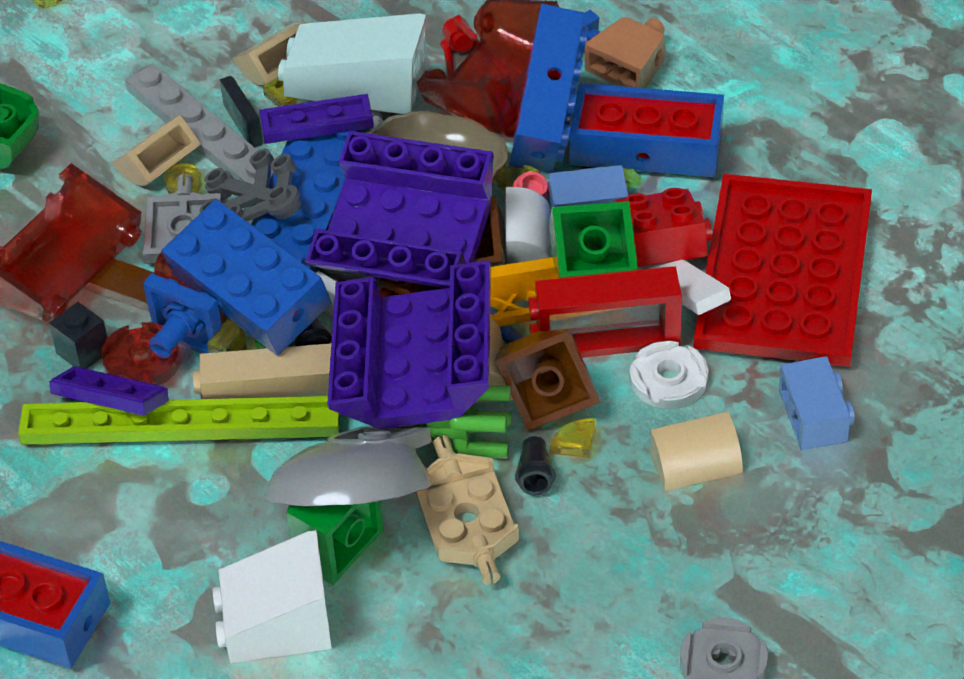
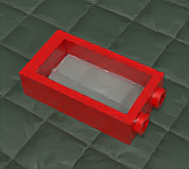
[528,266,682,358]

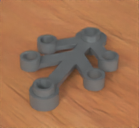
[200,148,301,221]

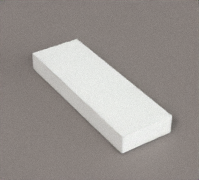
[638,260,731,315]

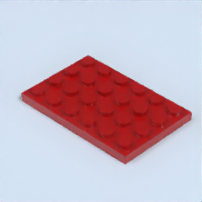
[693,173,872,367]

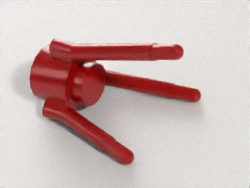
[440,15,510,86]

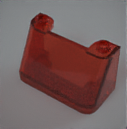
[416,0,559,138]
[0,163,142,321]

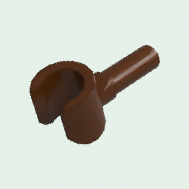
[378,278,424,295]

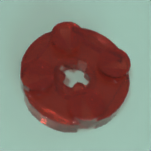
[102,322,182,386]

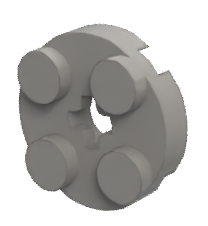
[680,618,768,679]

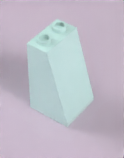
[278,13,426,114]

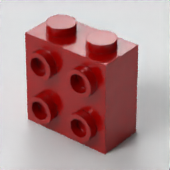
[615,188,712,267]

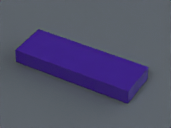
[259,94,374,144]
[49,366,169,416]

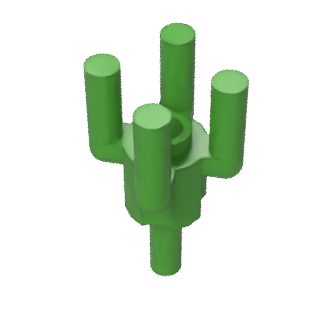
[408,385,512,459]

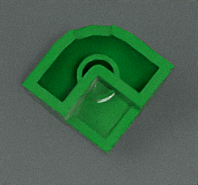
[0,83,39,169]

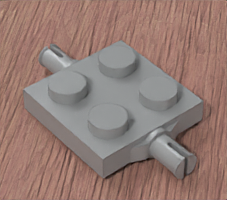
[143,174,222,281]

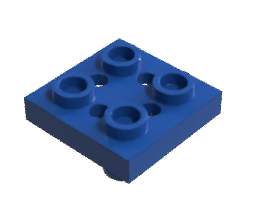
[143,273,227,358]

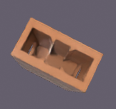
[585,17,665,88]

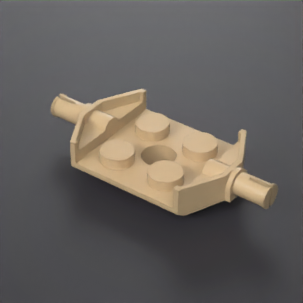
[415,435,519,585]

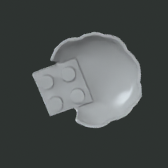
[264,426,432,506]

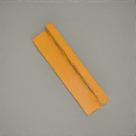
[490,257,589,327]

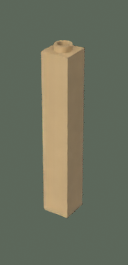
[193,343,331,399]

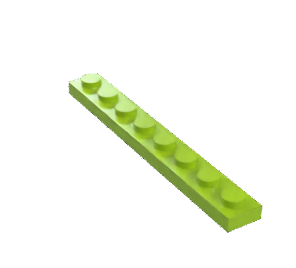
[18,396,340,445]

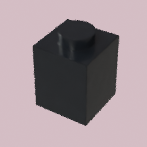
[49,301,111,369]

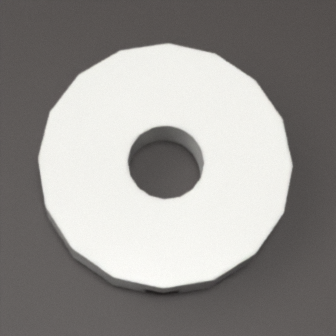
[629,341,709,409]

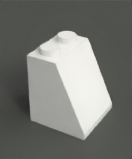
[213,530,332,663]

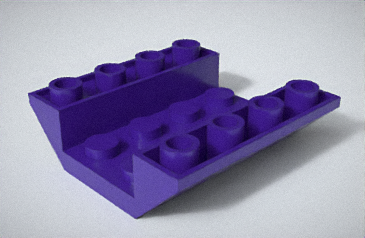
[305,131,494,288]
[327,260,491,429]

